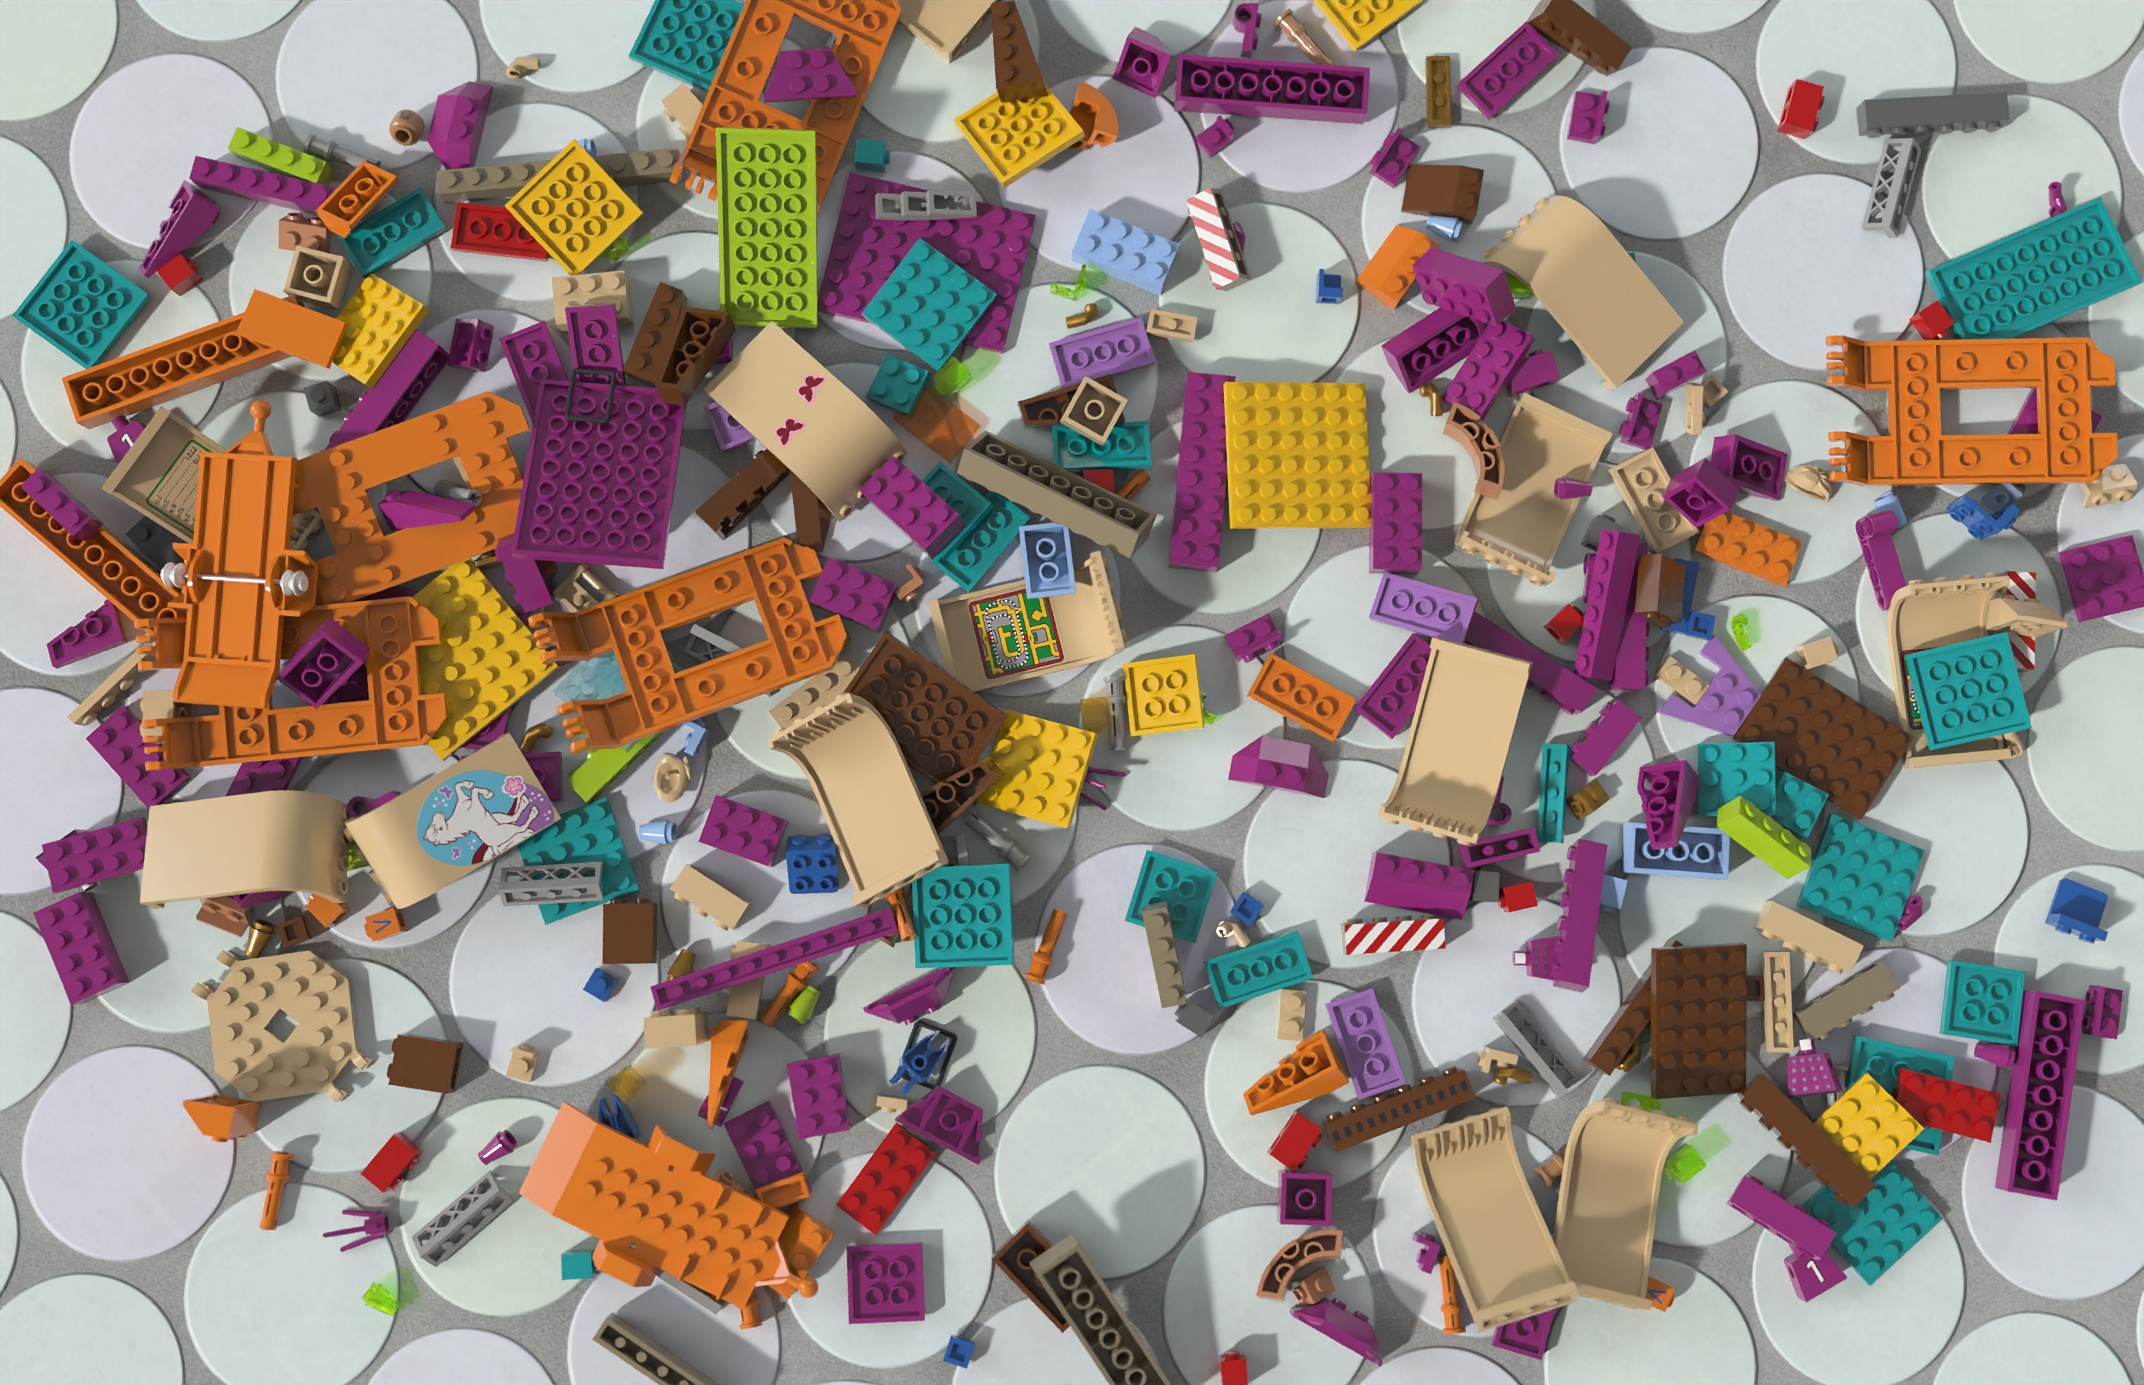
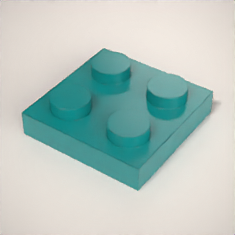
[866,355,931,417]

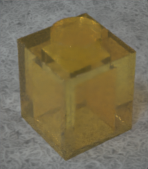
[1080,697,1107,734]
[607,1065,647,1103]

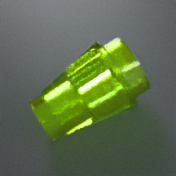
[361,1282,401,1317]

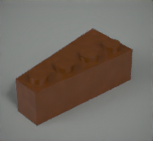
[991,0,1048,103]
[1527,0,1632,76]
[623,282,687,388]
[655,307,736,406]
[1017,374,1125,428]
[695,449,790,540]
[920,756,1005,836]

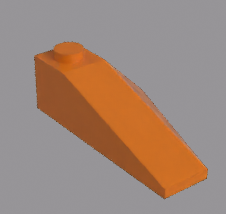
[708,1020,749,1129]
[1243,1030,1349,1116]

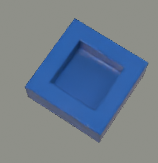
[1685,611,1716,641]
[1229,891,1264,926]
[583,968,619,1002]
[943,1335,975,1369]

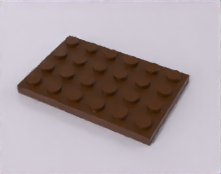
[843,631,1008,784]
[1732,657,1914,819]
[1651,943,1747,1099]

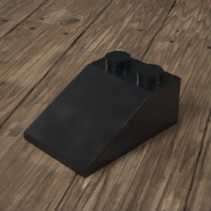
[125,516,189,589]

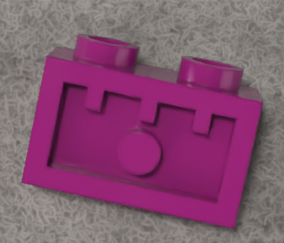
[1567,91,1610,144]
[1370,127,1420,188]
[448,319,494,372]
[1619,392,1663,450]
[1224,614,1283,663]
[2082,985,2123,1040]

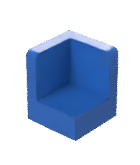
[1316,269,1343,304]

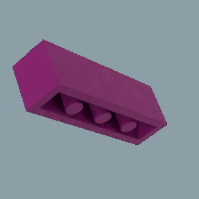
[1726,1175,1836,1261]

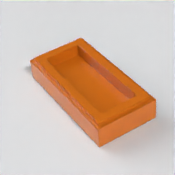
[755,1172,812,1209]

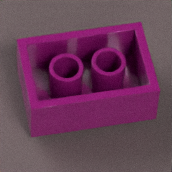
[810,557,899,633]
[276,617,370,709]
[698,795,789,867]
[787,1053,852,1139]

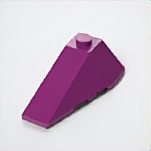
[140,180,220,278]
[377,489,476,530]
[1637,760,1698,850]

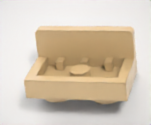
[2079,463,2138,508]

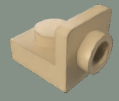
[506,1043,540,1082]
[1477,1047,1519,1073]
[876,1094,911,1125]

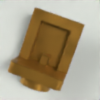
[1566,779,1610,820]

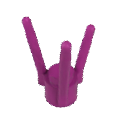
[1080,767,1126,810]
[323,1210,389,1252]

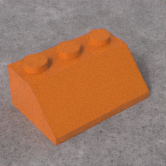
[316,161,399,238]
[1355,225,1439,310]
[183,1095,261,1142]
[769,1203,836,1300]

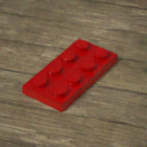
[451,202,549,262]
[1893,1068,2001,1143]
[836,1122,936,1235]

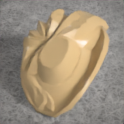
[1784,465,1834,503]
[654,753,691,802]

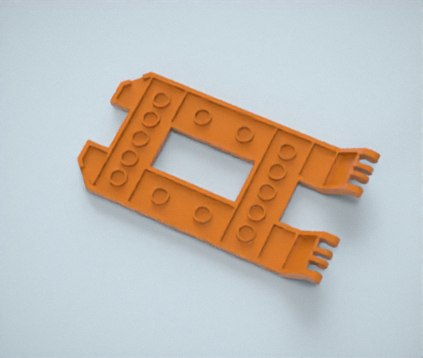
[669,0,901,215]
[1826,335,2118,486]
[292,391,531,606]
[528,537,848,754]
[134,597,449,771]

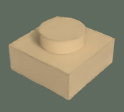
[1700,374,1728,409]

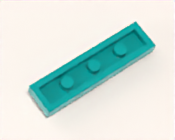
[1537,744,1570,843]

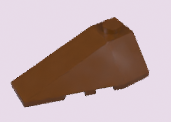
[790,470,832,552]

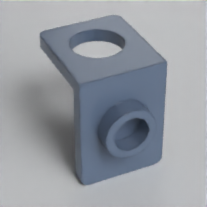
[1981,483,2026,513]

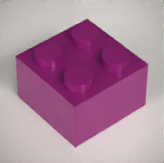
[1662,458,1740,528]
[1277,1170,1332,1226]

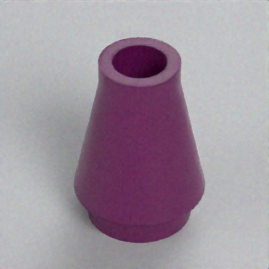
[1554,476,1592,500]
[1974,1042,2015,1069]
[478,1130,517,1165]

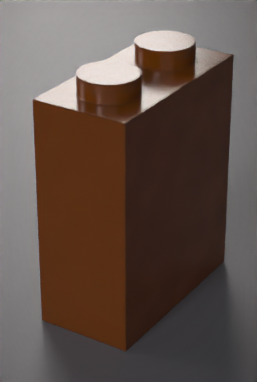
[1635,553,1685,627]
[602,898,657,964]
[387,1033,464,1094]

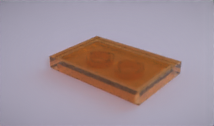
[893,384,980,464]

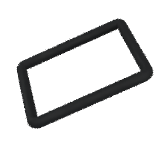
[565,368,616,423]
[897,1021,958,1090]

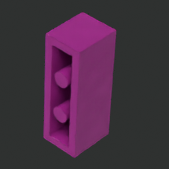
[20,469,103,541]
[495,534,554,613]
[1569,700,1641,777]
[1457,827,1540,869]

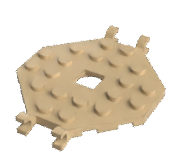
[191,950,373,1102]

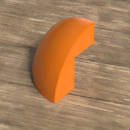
[1068,81,1119,150]

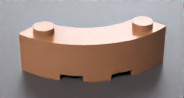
[1443,402,1505,500]
[1257,1230,1345,1302]

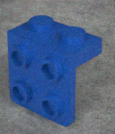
[1946,495,2020,540]
[786,833,839,894]
[2045,878,2108,944]

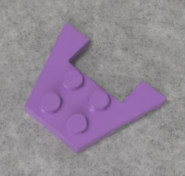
[1658,635,1761,736]

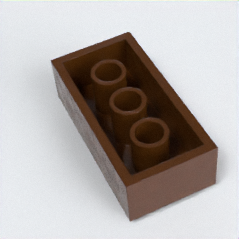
[992,1219,1070,1333]

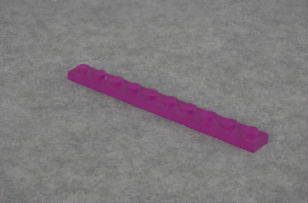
[650,908,898,1011]

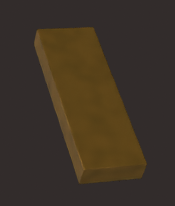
[1425,56,1452,128]

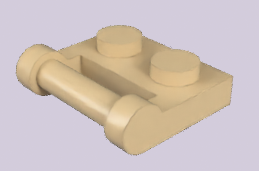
[553,563,620,612]

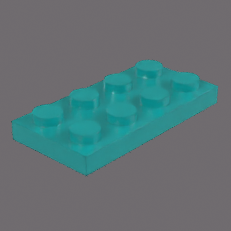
[338,187,447,279]
[1052,421,1152,473]
[931,491,1030,593]
[1203,931,1313,1009]

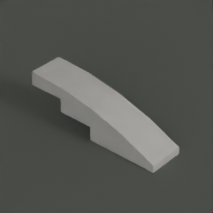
[875,189,977,220]

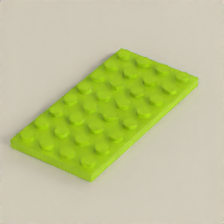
[716,127,818,328]

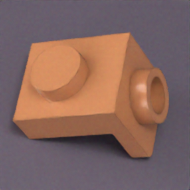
[895,563,926,603]
[1290,1267,1335,1305]

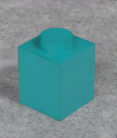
[854,139,891,173]
[561,1249,600,1280]

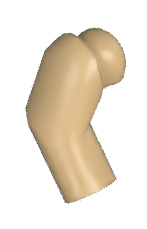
[506,57,540,80]
[2003,731,2023,758]
[1216,921,1251,949]

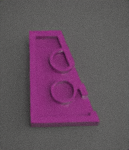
[46,599,127,669]

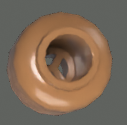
[389,109,425,146]

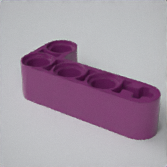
[1856,510,1907,611]

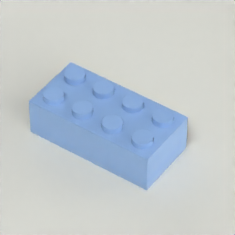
[1072,209,1179,295]
[1621,822,1730,880]

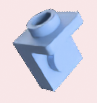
[684,719,710,758]

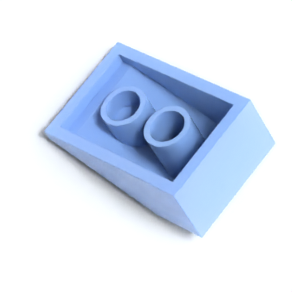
[1019,523,1076,599]

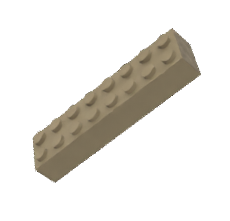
[957,430,1157,558]
[1030,1233,1171,1385]

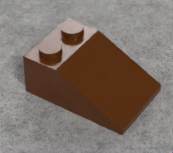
[1401,165,1484,225]

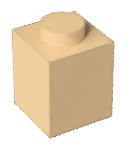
[1795,636,1839,670]

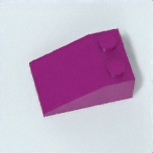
[1710,434,1788,501]

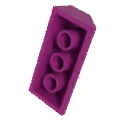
[1381,307,1485,394]
[1364,852,1474,920]

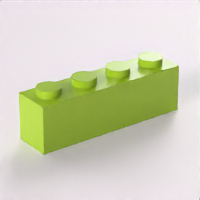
[228,127,335,186]
[566,733,662,803]
[1717,795,1811,879]

